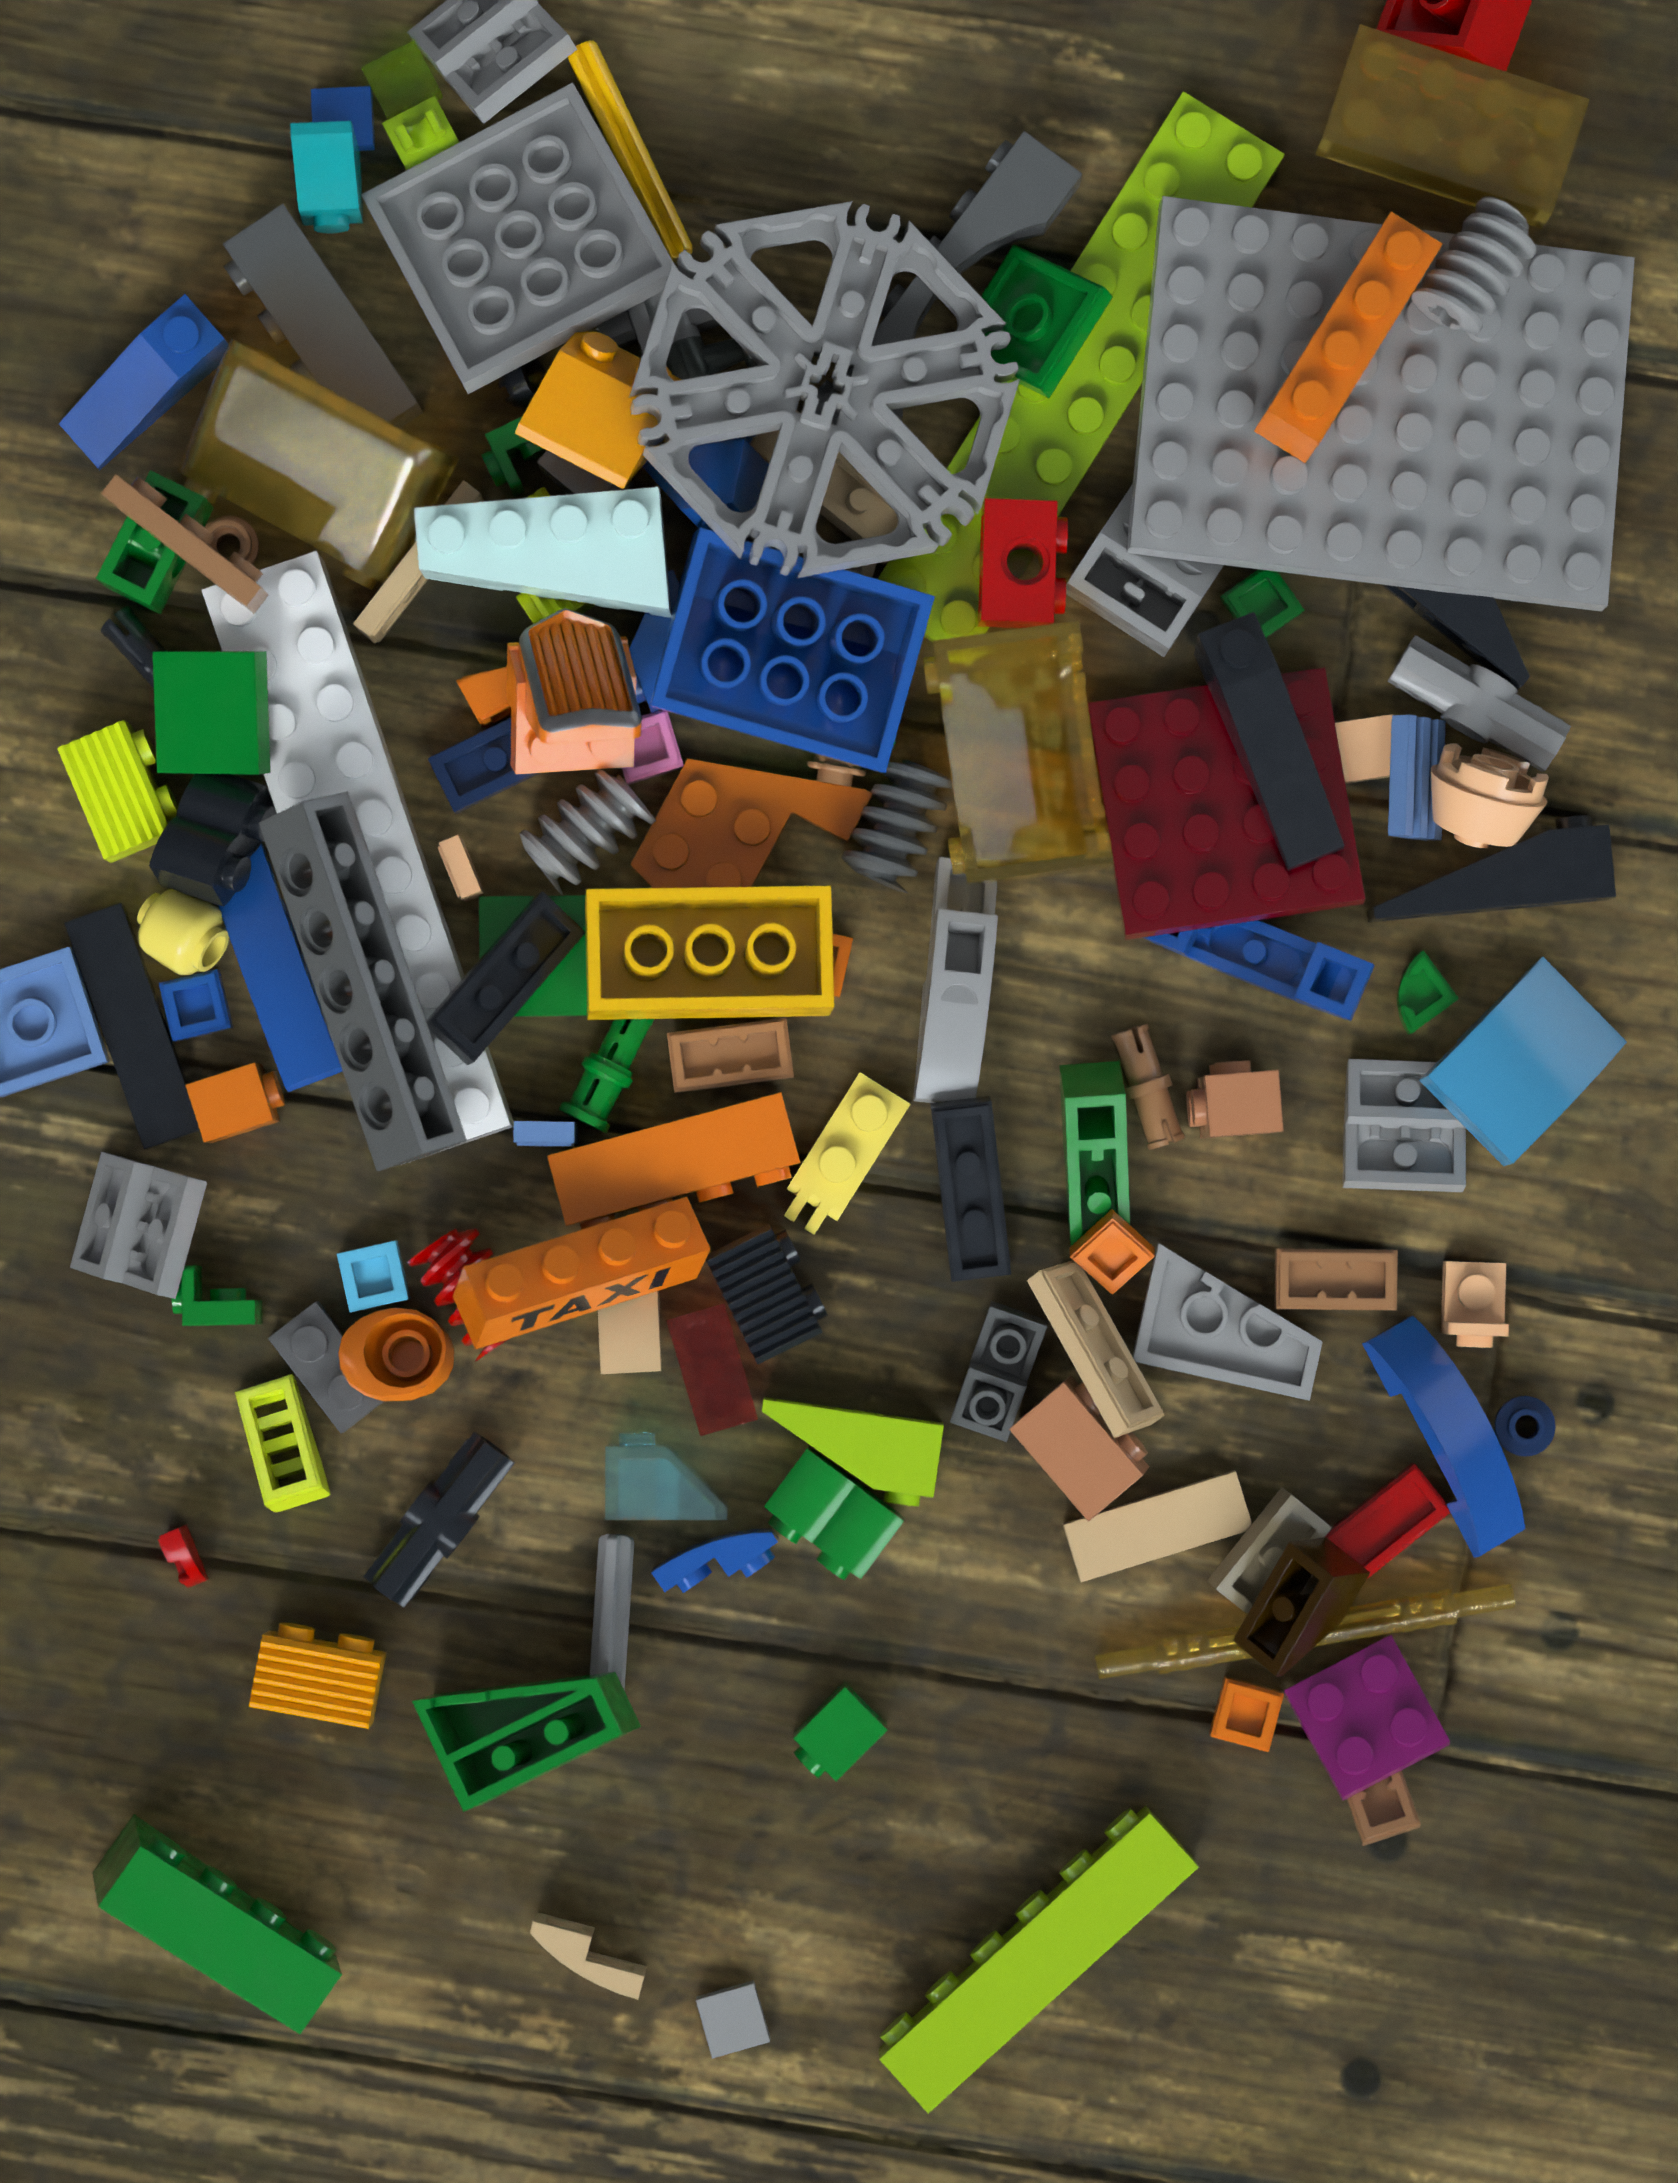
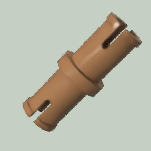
[1111,1023,1185,1150]

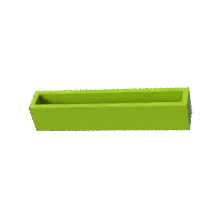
[879,1806,1199,2114]

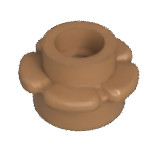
[807,754,866,787]

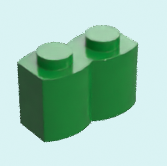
[764,1446,905,1580]

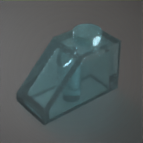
[605,1432,728,1520]

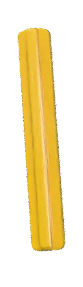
[568,40,693,263]

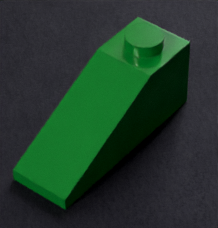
[1059,1061,1130,1247]

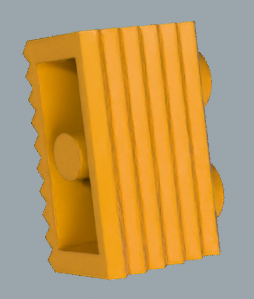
[249,1623,387,1729]

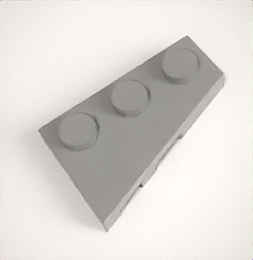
[1132,1243,1323,1401]

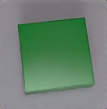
[1220,569,1305,638]

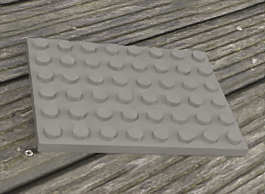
[1127,196,1635,612]

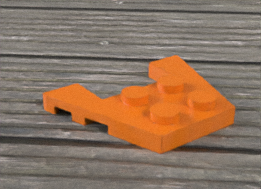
[630,759,873,888]

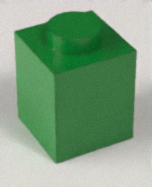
[793,1681,888,1781]

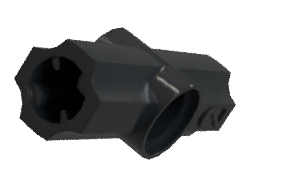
[363,1431,516,1608]

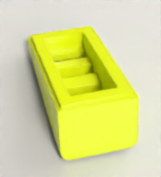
[235,1374,331,1512]

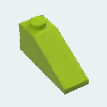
[762,1397,944,1506]

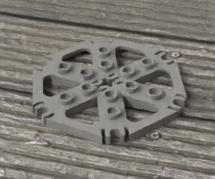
[629,201,1020,578]

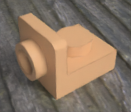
[1441,1261,1509,1348]

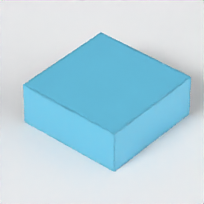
[337,1240,410,1312]

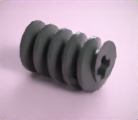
[841,759,957,894]

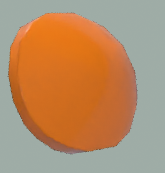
[338,1308,455,1401]

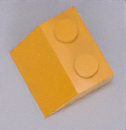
[515,331,682,489]

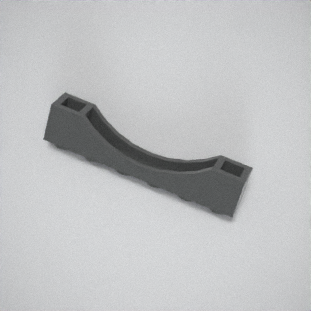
[815,131,1082,425]

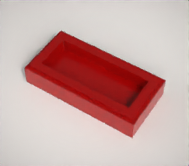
[1324,1463,1450,1580]

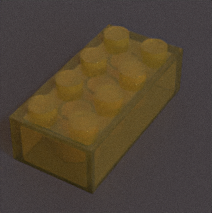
[1315,24,1590,229]

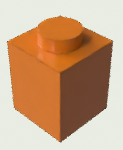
[185,1062,285,1143]

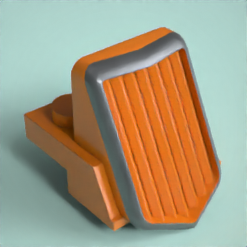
[506,608,641,774]

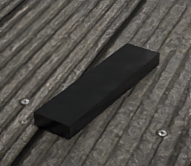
[64,903,200,1150]

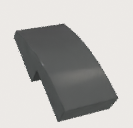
[950,1301,1048,1442]

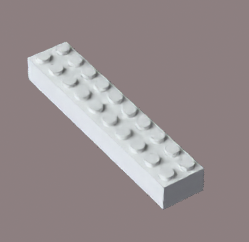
[202,551,514,1165]

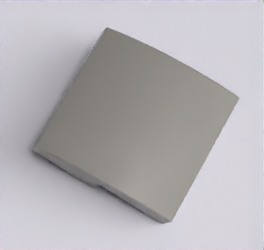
[407,0,577,124]
[1343,1059,1466,1192]
[70,1152,207,1299]

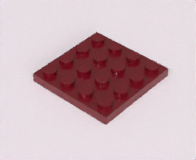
[1087,667,1365,940]

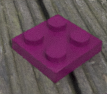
[1284,1635,1450,1801]

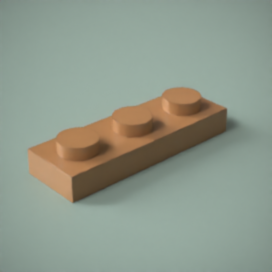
[101,475,269,614]

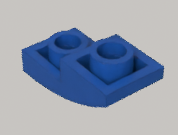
[651,1528,779,1593]

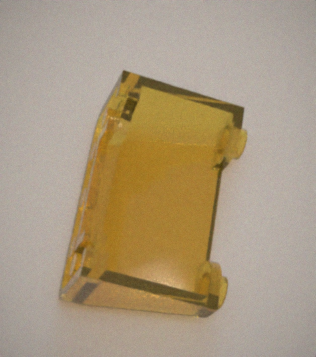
[178,338,460,590]
[923,620,1113,885]

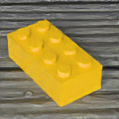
[585,886,834,1020]

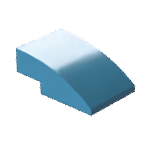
[1419,956,1627,1167]

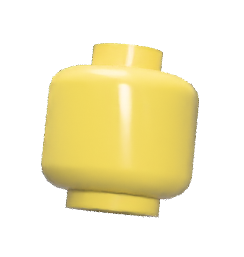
[137,889,229,975]

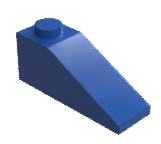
[59,294,234,470]

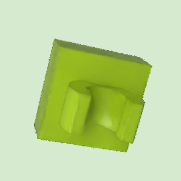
[382,96,459,171]

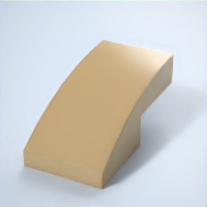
[598,1291,662,1374]
[530,1912,647,2000]

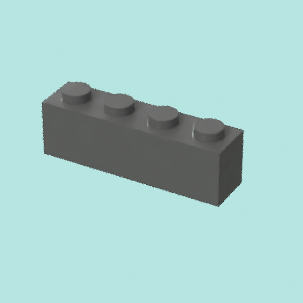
[223,204,423,452]

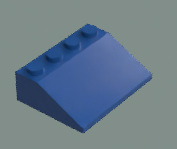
[650,528,935,773]

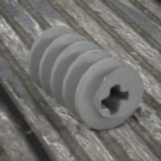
[1411,197,1536,334]
[519,769,656,896]

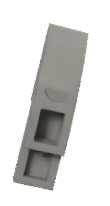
[913,857,999,1103]

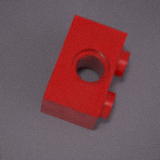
[978,498,1068,629]

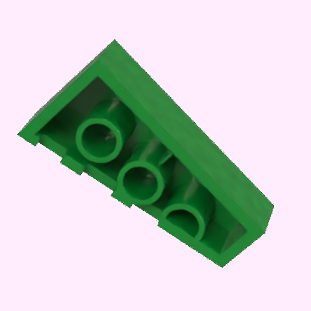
[92,1814,342,2034]

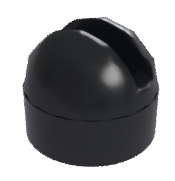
[498,359,546,408]

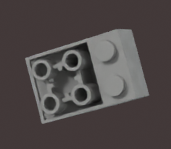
[1066,484,1224,657]

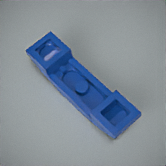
[1143,920,1375,1021]
[1362,1316,1525,1558]

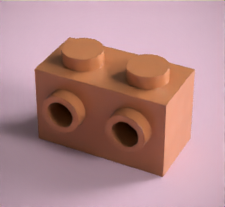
[1186,1060,1283,1139]
[1009,1375,1149,1522]

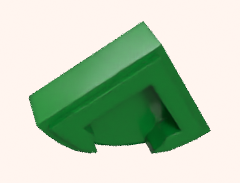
[1397,950,1459,1035]

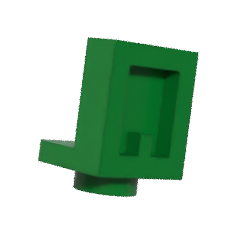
[481,416,547,496]
[171,1265,263,1326]

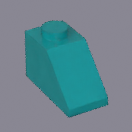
[290,121,363,233]

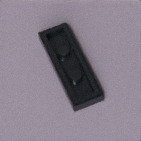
[426,891,586,1065]
[930,1096,1011,1282]

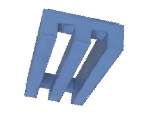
[1388,715,1446,841]

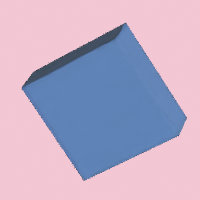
[513,1121,578,1147]

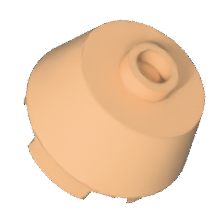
[1431,743,1549,848]

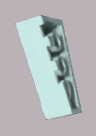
[414,487,671,618]

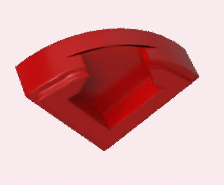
[158,1524,209,1588]

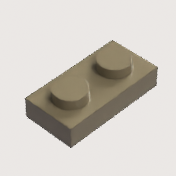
[1206,1487,1332,1614]

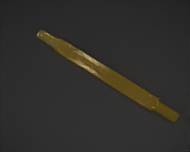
[1095,1584,1515,1679]

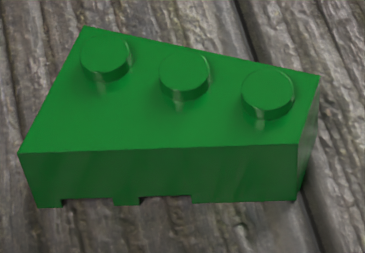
[412,1672,641,1812]

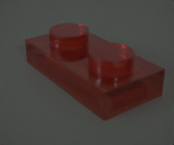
[666,1303,759,1436]

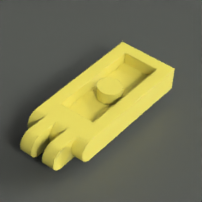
[784,1072,910,1235]

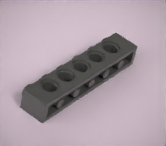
[259,791,467,1172]

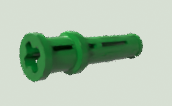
[558,1019,654,1134]

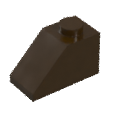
[1232,1537,1370,1677]

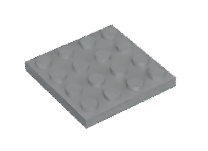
[361,82,673,394]

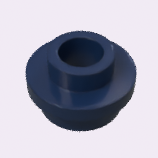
[1494,1396,1556,1456]

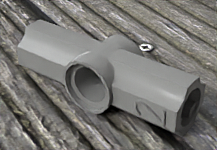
[1387,635,1571,772]

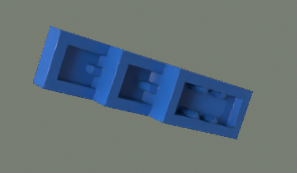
[218,843,343,1092]

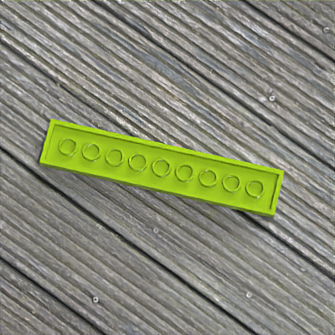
[878,91,1285,663]

